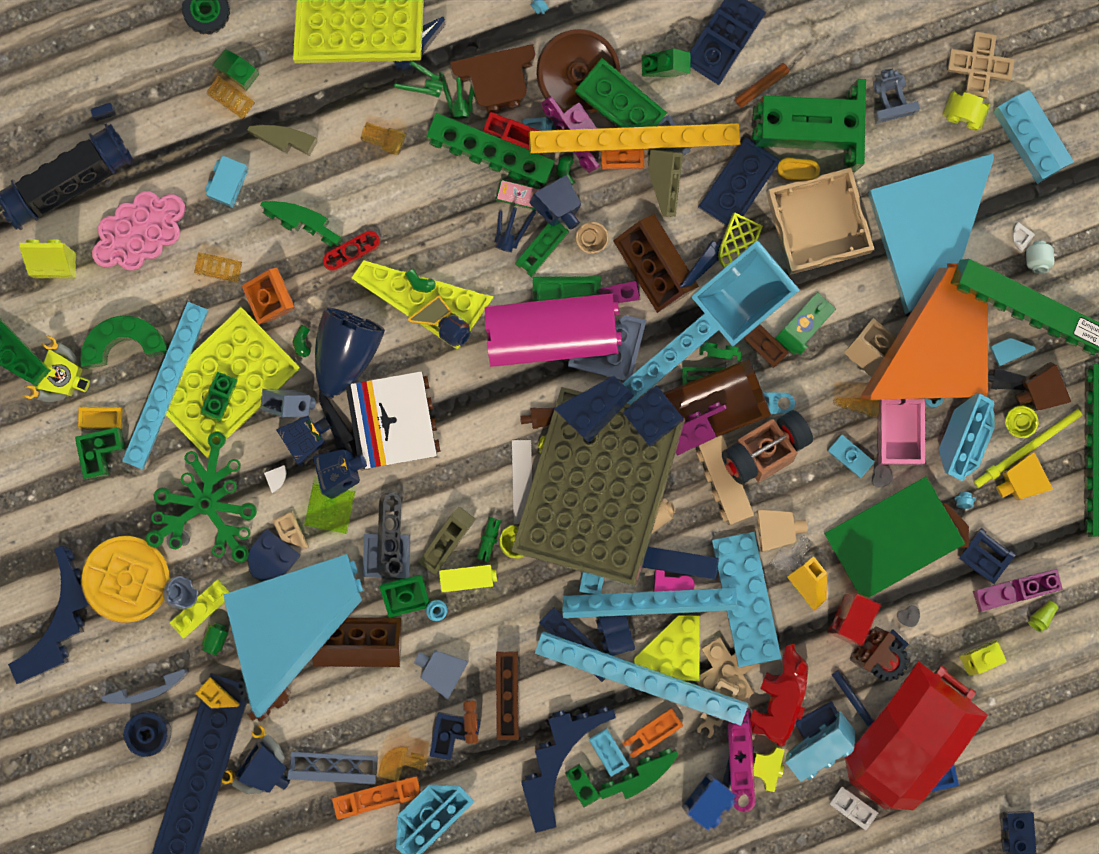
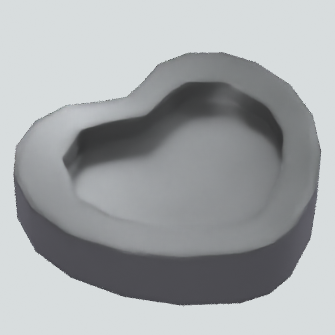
[872,465,893,488]
[167,530,190,549]
[897,605,920,627]

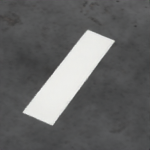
[512,440,532,524]

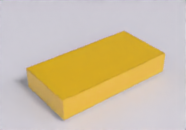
[78,407,123,429]

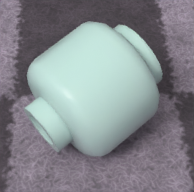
[1026,240,1054,274]

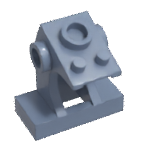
[873,68,920,124]

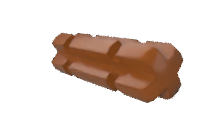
[463,701,478,744]

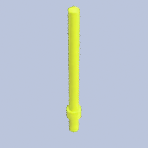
[973,409,1083,488]

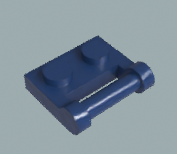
[958,528,1016,584]

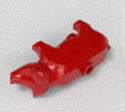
[750,643,809,747]

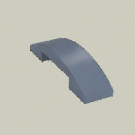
[101,669,189,704]

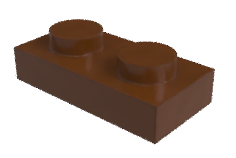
[743,324,789,368]

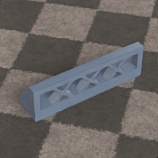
[288,752,378,784]

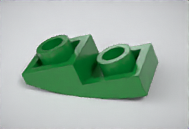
[200,371,238,422]

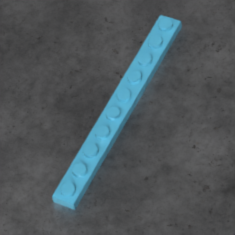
[535,631,748,726]

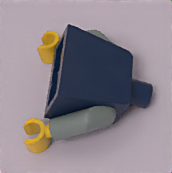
[222,725,290,794]

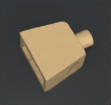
[756,510,807,552]

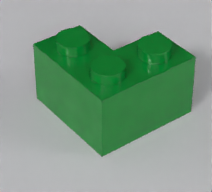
[75,428,126,480]

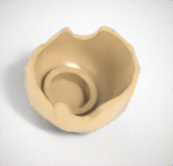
[575,222,609,254]

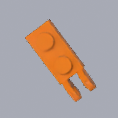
[622,708,683,758]

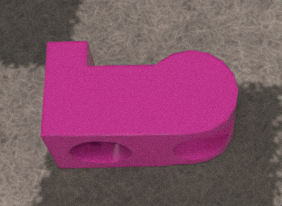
[653,570,695,592]

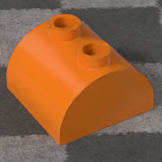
[242,268,295,325]

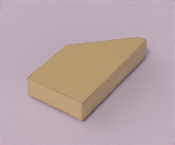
[272,511,309,549]

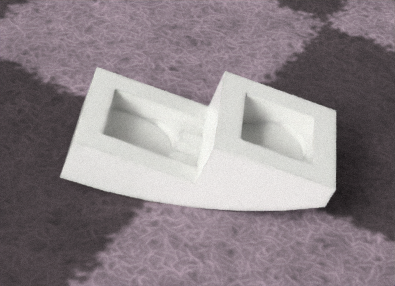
[830,787,879,831]

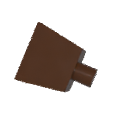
[1015,362,1071,411]

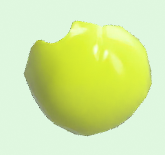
[1005,405,1039,438]
[499,525,525,559]

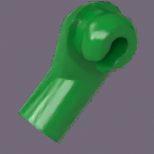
[557,155,575,185]

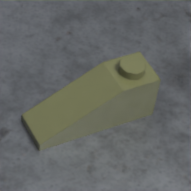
[648,150,683,217]
[419,507,476,575]

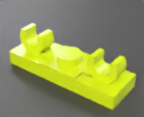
[169,579,230,639]

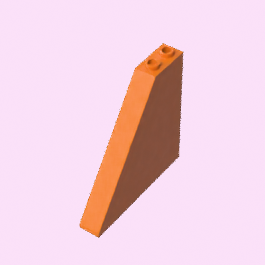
[861,263,988,400]

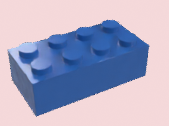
[682,772,736,831]

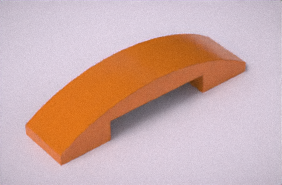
[332,776,421,820]

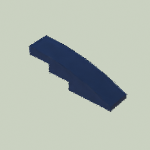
[642,547,719,580]

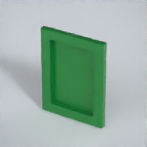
[532,276,601,302]

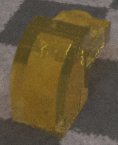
[377,746,428,782]

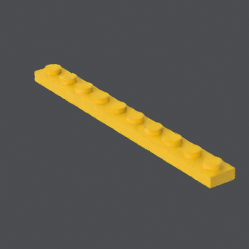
[529,123,740,154]

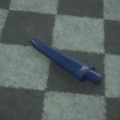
[679,239,723,288]

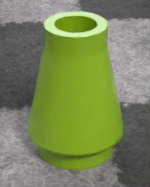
[1028,600,1059,633]

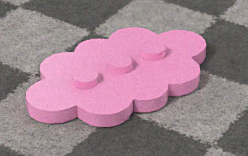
[92,191,186,271]

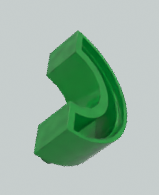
[81,316,169,369]

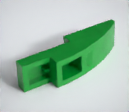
[260,201,343,247]
[599,748,678,800]

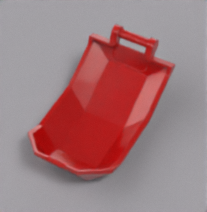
[844,661,988,810]

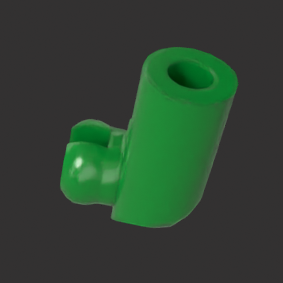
[405,269,436,293]
[293,325,311,357]

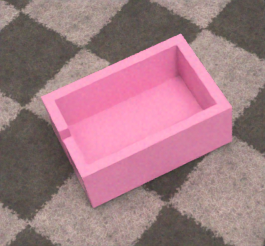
[878,399,925,465]

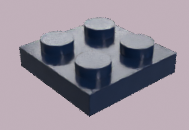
[623,385,684,447]

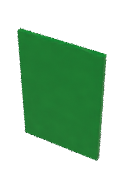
[824,476,965,598]

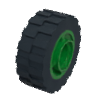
[182,0,230,35]

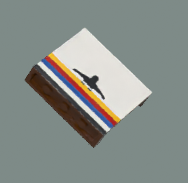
[346,371,441,471]

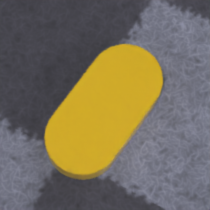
[777,158,820,182]

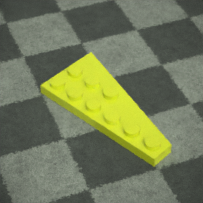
[352,260,494,350]

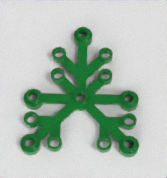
[146,431,257,563]

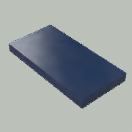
[698,137,781,231]

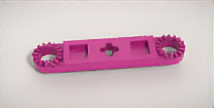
[728,707,755,812]

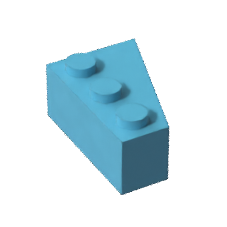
[785,711,856,782]

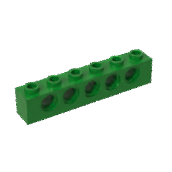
[426,113,555,188]

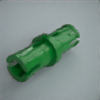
[476,517,502,562]

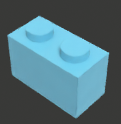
[205,156,249,208]

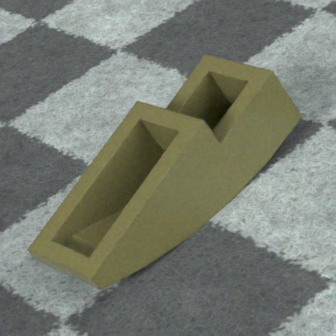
[247,125,318,156]

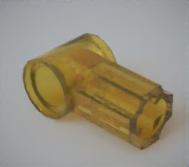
[361,122,406,155]

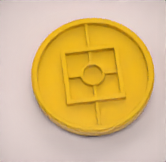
[81,536,170,623]

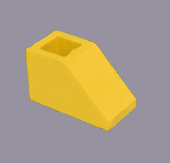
[787,556,827,611]

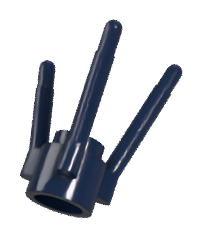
[494,207,536,253]

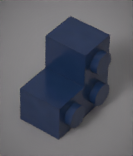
[429,712,481,760]

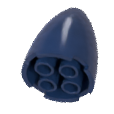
[315,308,385,398]

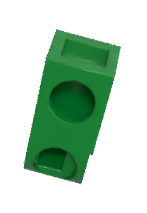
[564,764,601,808]

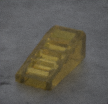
[207,76,255,119]
[194,252,242,283]
[833,398,879,417]

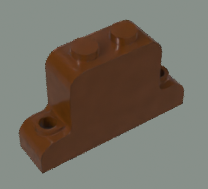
[450,44,535,113]

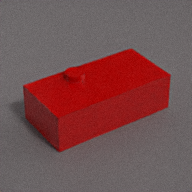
[827,593,881,645]

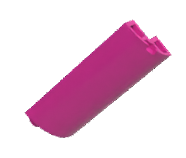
[485,294,622,367]

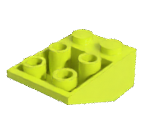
[19,239,76,278]

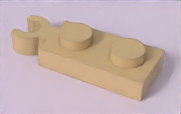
[697,678,740,738]

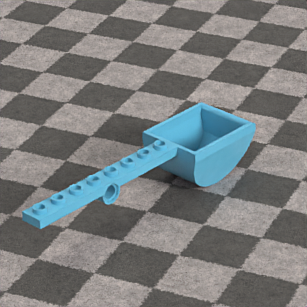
[622,240,800,404]

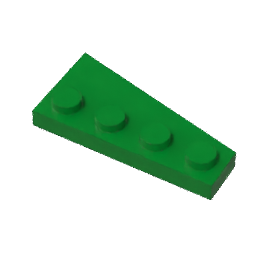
[0,318,51,386]

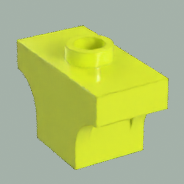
[753,746,785,792]

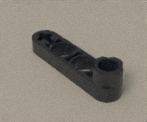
[377,493,403,577]

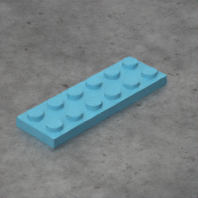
[712,532,782,668]

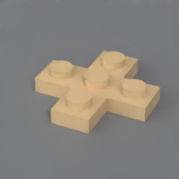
[947,32,1015,99]
[696,637,759,701]

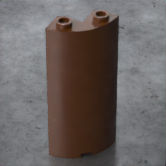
[663,359,772,437]

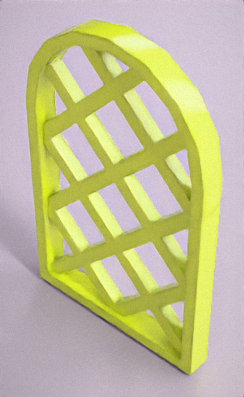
[718,213,763,268]

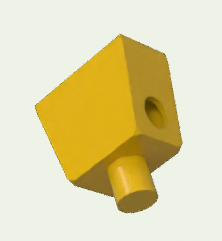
[996,452,1053,500]

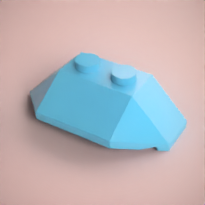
[939,393,995,481]
[396,785,475,854]

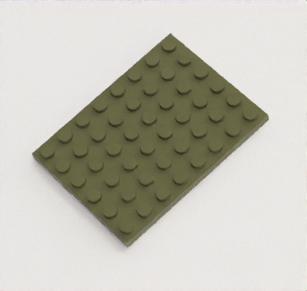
[511,387,685,587]

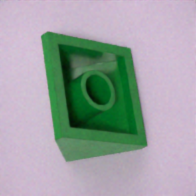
[379,574,430,618]

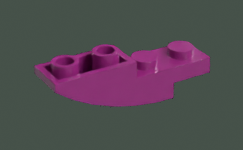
[973,569,1063,612]

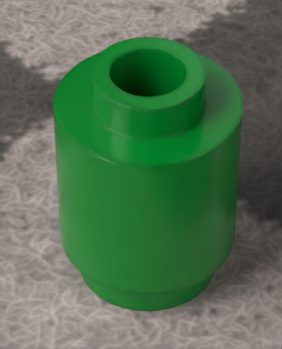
[201,622,229,656]

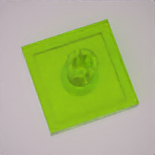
[304,483,356,534]

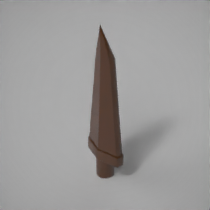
[520,408,554,429]

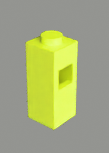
[439,565,497,592]

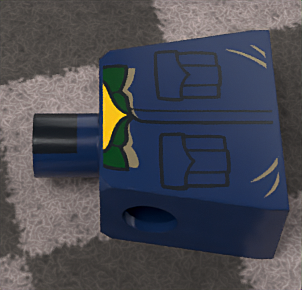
[276,416,331,465]

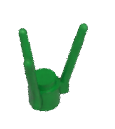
[393,61,444,98]
[439,72,474,119]

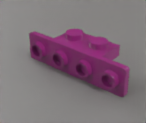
[541,96,599,173]
[676,402,727,456]

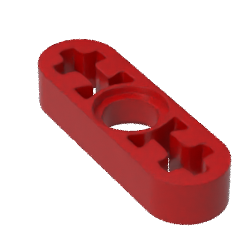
[323,231,380,272]

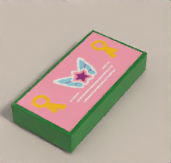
[496,179,540,211]

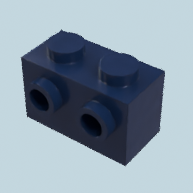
[1000,811,1037,854]

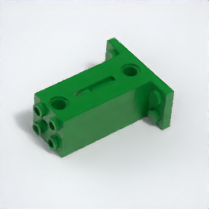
[752,79,866,172]

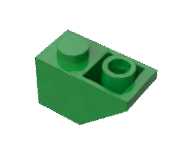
[642,48,690,77]

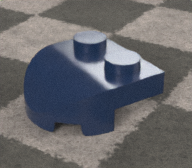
[247,529,300,582]

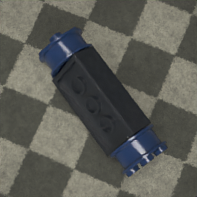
[0,124,134,230]

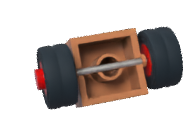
[722,410,813,484]

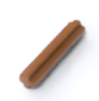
[735,63,790,108]

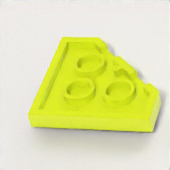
[634,616,700,682]

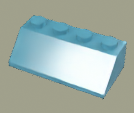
[993,90,1074,184]

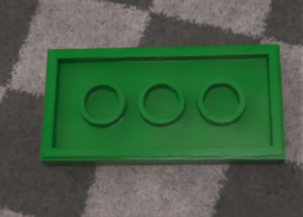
[574,58,667,128]

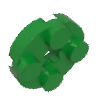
[699,342,742,361]

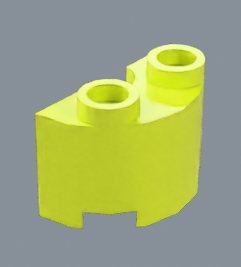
[942,91,990,131]

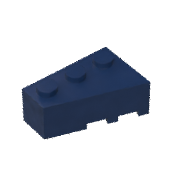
[553,376,634,442]

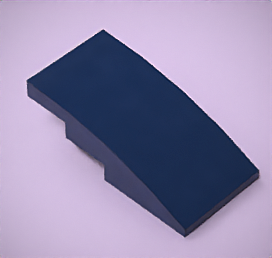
[690,0,766,85]

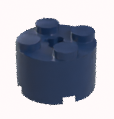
[123,712,171,757]

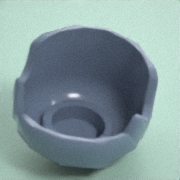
[163,576,198,609]

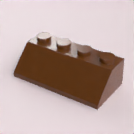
[613,214,699,313]
[312,617,401,667]

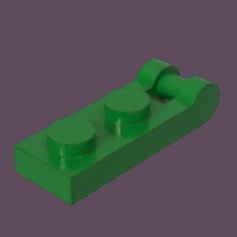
[515,223,569,278]

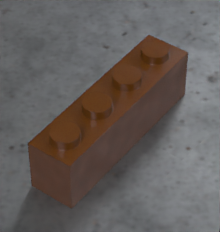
[496,651,519,740]

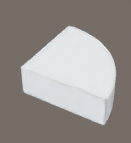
[1012,222,1035,252]
[264,465,287,493]

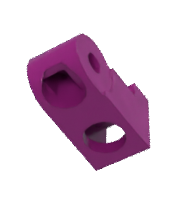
[598,281,641,303]

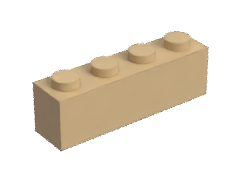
[695,435,754,525]

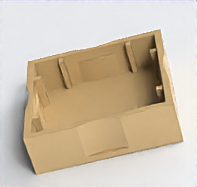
[766,168,874,275]

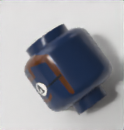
[438,315,471,347]

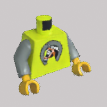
[22,335,90,403]

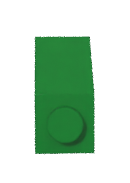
[213,49,259,91]

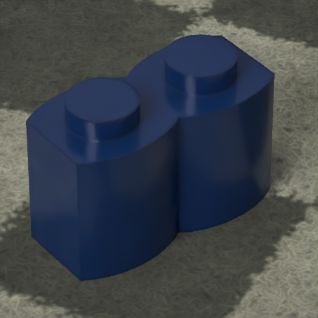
[596,615,635,656]

